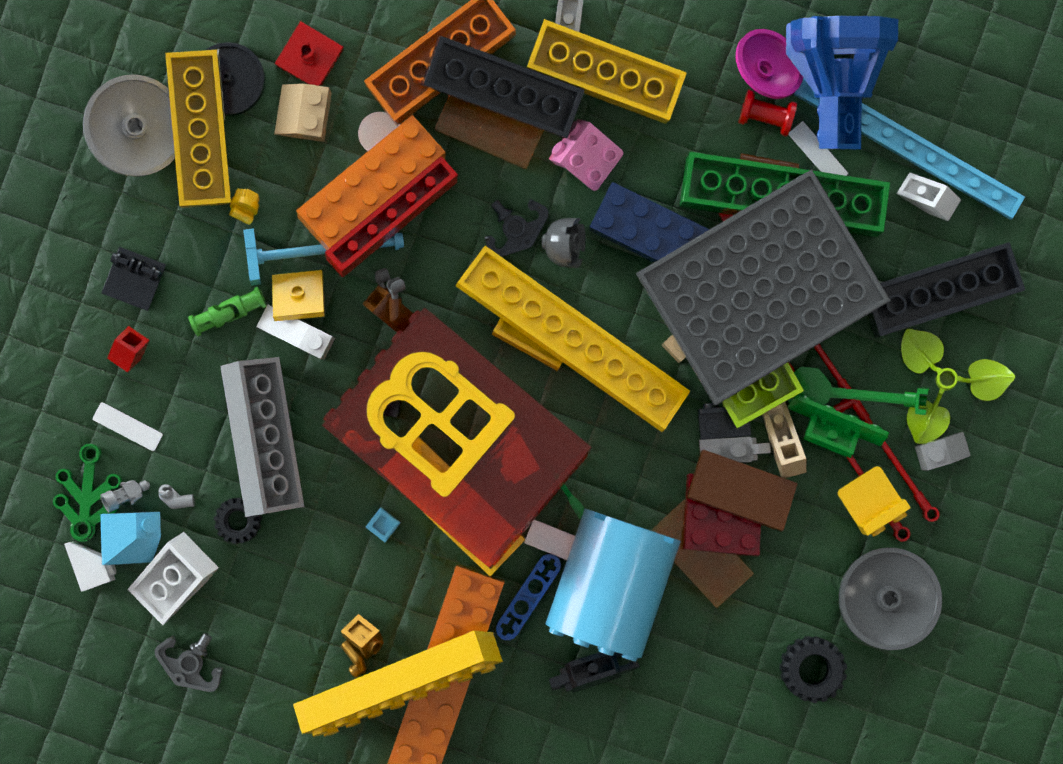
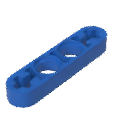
[496,554,561,640]

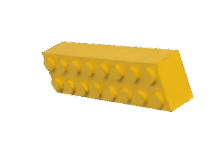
[293,631,503,737]

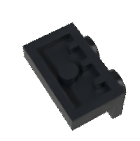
[697,403,751,440]

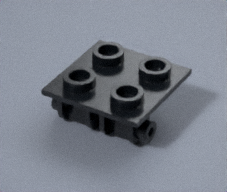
[101,247,166,311]

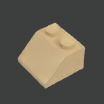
[275,84,332,142]

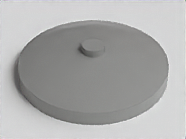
[83,75,175,177]

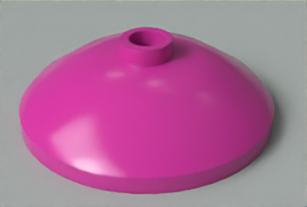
[736,29,803,99]

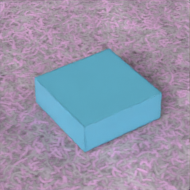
[366,507,401,542]

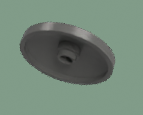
[839,548,942,650]

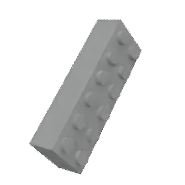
[220,357,304,517]

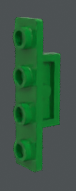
[787,395,889,458]

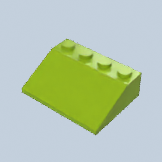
[722,362,804,428]

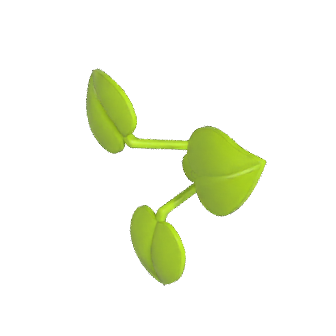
[901,328,1015,444]

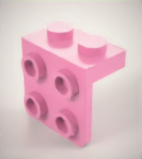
[549,119,623,191]

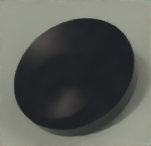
[206,42,265,116]

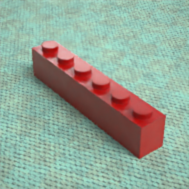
[325,156,458,278]

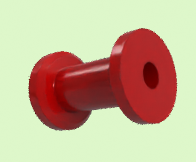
[738,89,797,137]

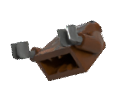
[363,268,422,339]

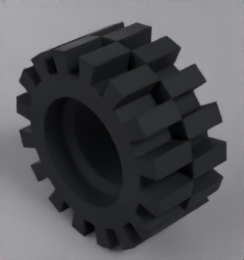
[214,498,262,544]

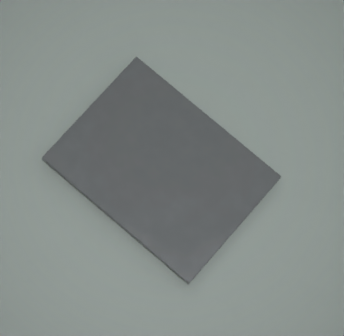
[636,169,890,406]

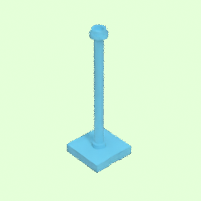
[243,229,404,286]

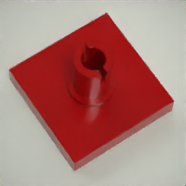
[275,21,344,86]

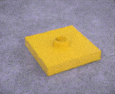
[272,270,325,322]

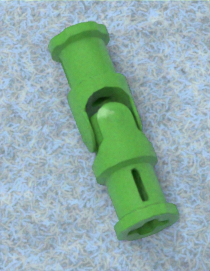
[188,286,267,337]

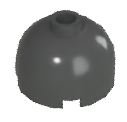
[542,218,586,268]

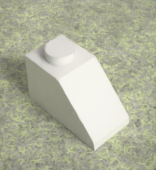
[897,173,961,221]
[64,541,116,592]

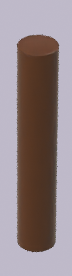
[740,153,799,168]

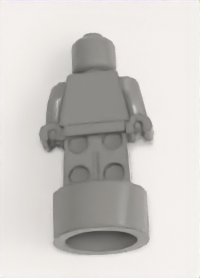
[100,480,150,513]

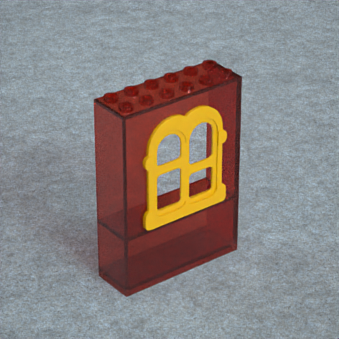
[322,307,591,570]

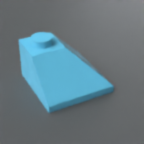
[101,512,161,565]

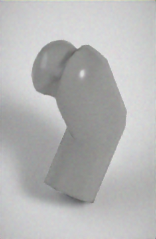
[158,484,195,509]

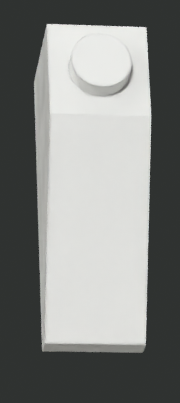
[256,305,335,360]

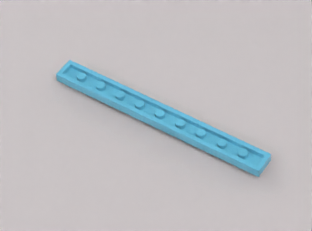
[794,78,1025,220]

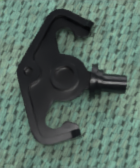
[484,199,548,257]

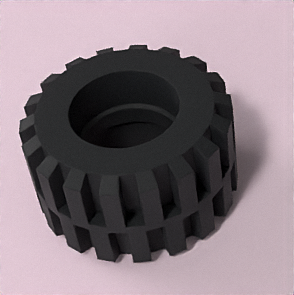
[780,636,847,703]

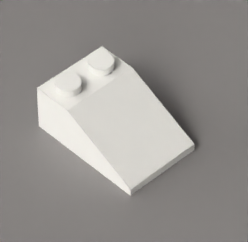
[128,532,219,625]

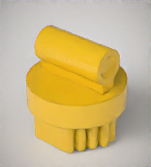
[229,189,259,225]

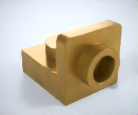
[341,614,384,660]

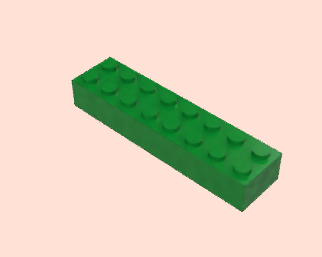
[679,152,890,237]

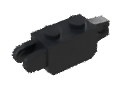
[549,652,640,693]

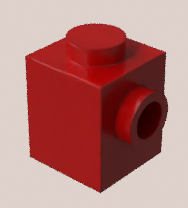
[107,326,149,372]

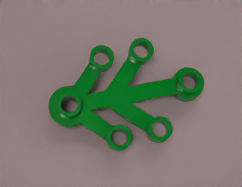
[53,444,122,542]

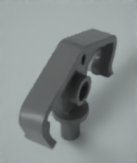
[155,633,224,692]

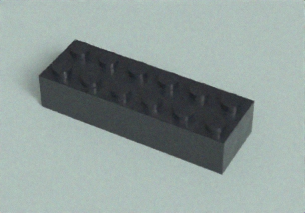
[421,36,584,138]
[868,242,1025,338]

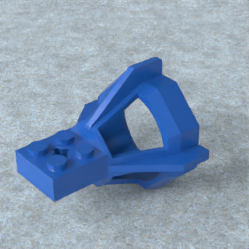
[786,16,898,150]

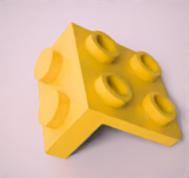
[837,466,911,537]

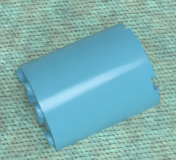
[545,508,681,662]

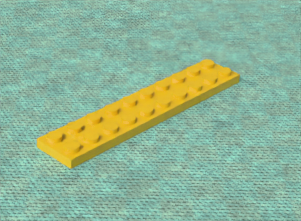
[456,246,690,432]

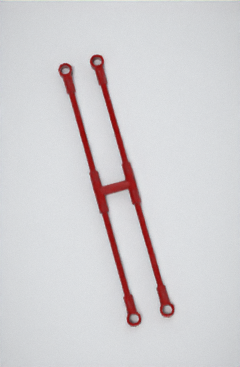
[788,344,939,541]

